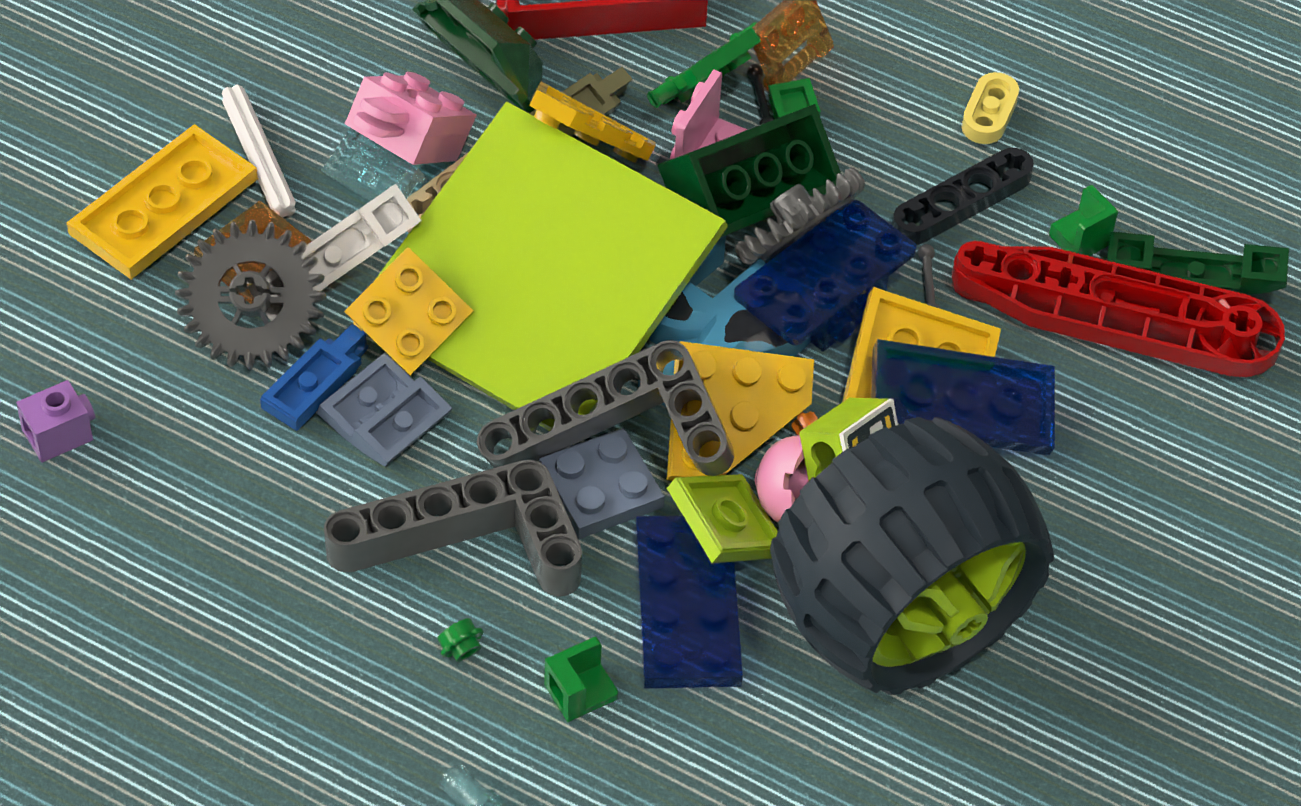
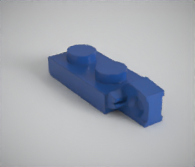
[260,323,368,431]

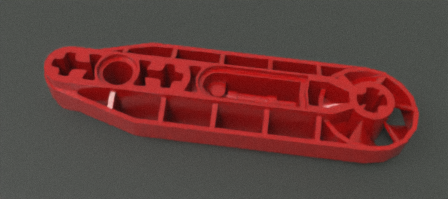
[952,241,1285,378]

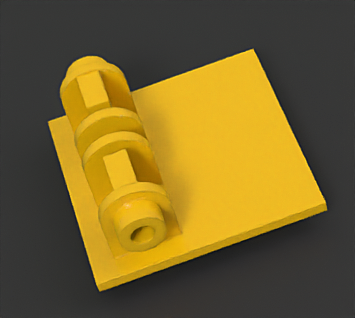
[344,247,474,376]

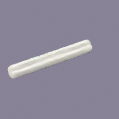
[222,85,296,219]

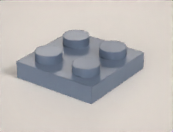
[539,428,665,539]

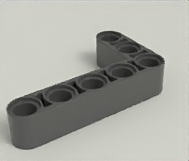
[477,340,735,476]
[324,460,582,597]

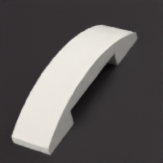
[247,184,421,321]

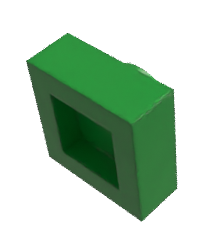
[768,78,821,119]

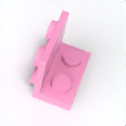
[670,70,748,160]

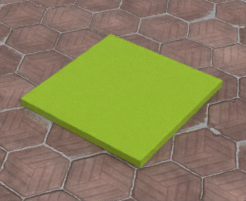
[373,101,727,445]

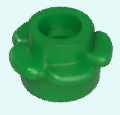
[437,618,484,662]

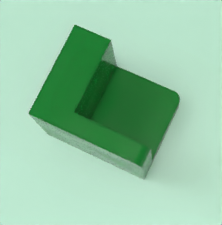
[1049,185,1118,256]
[544,637,618,722]

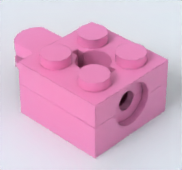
[345,72,477,165]

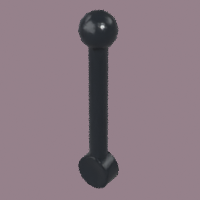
[747,64,774,125]

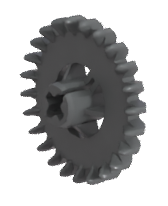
[735,167,865,265]
[175,220,327,370]

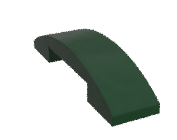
[1107,231,1289,295]

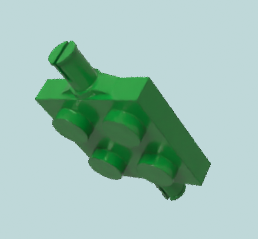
[647,22,764,108]

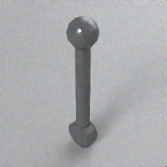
[918,244,941,309]

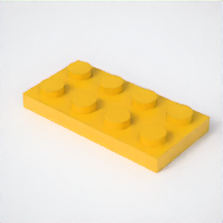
[67,124,258,280]

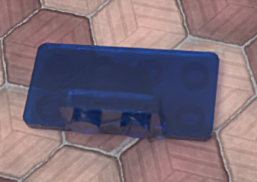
[734,200,917,352]

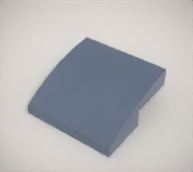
[317,352,452,467]

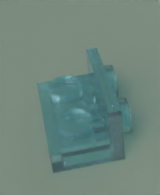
[321,128,430,202]

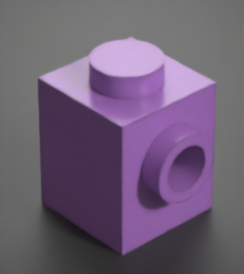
[16,380,95,463]

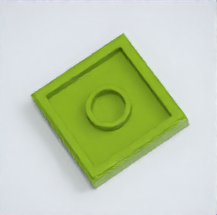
[667,474,778,563]

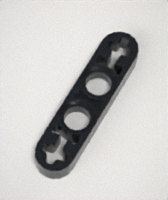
[891,148,1034,246]

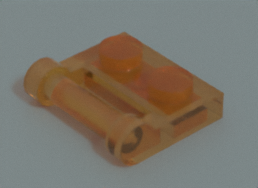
[752,0,834,92]

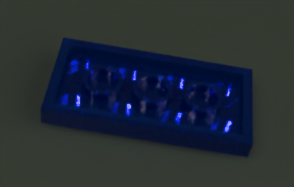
[871,339,1055,456]
[636,516,743,689]

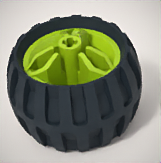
[770,417,1054,695]

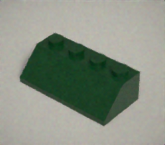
[657,104,841,237]

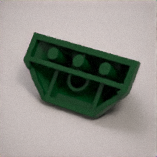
[412,0,543,114]

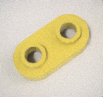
[962,72,1019,144]

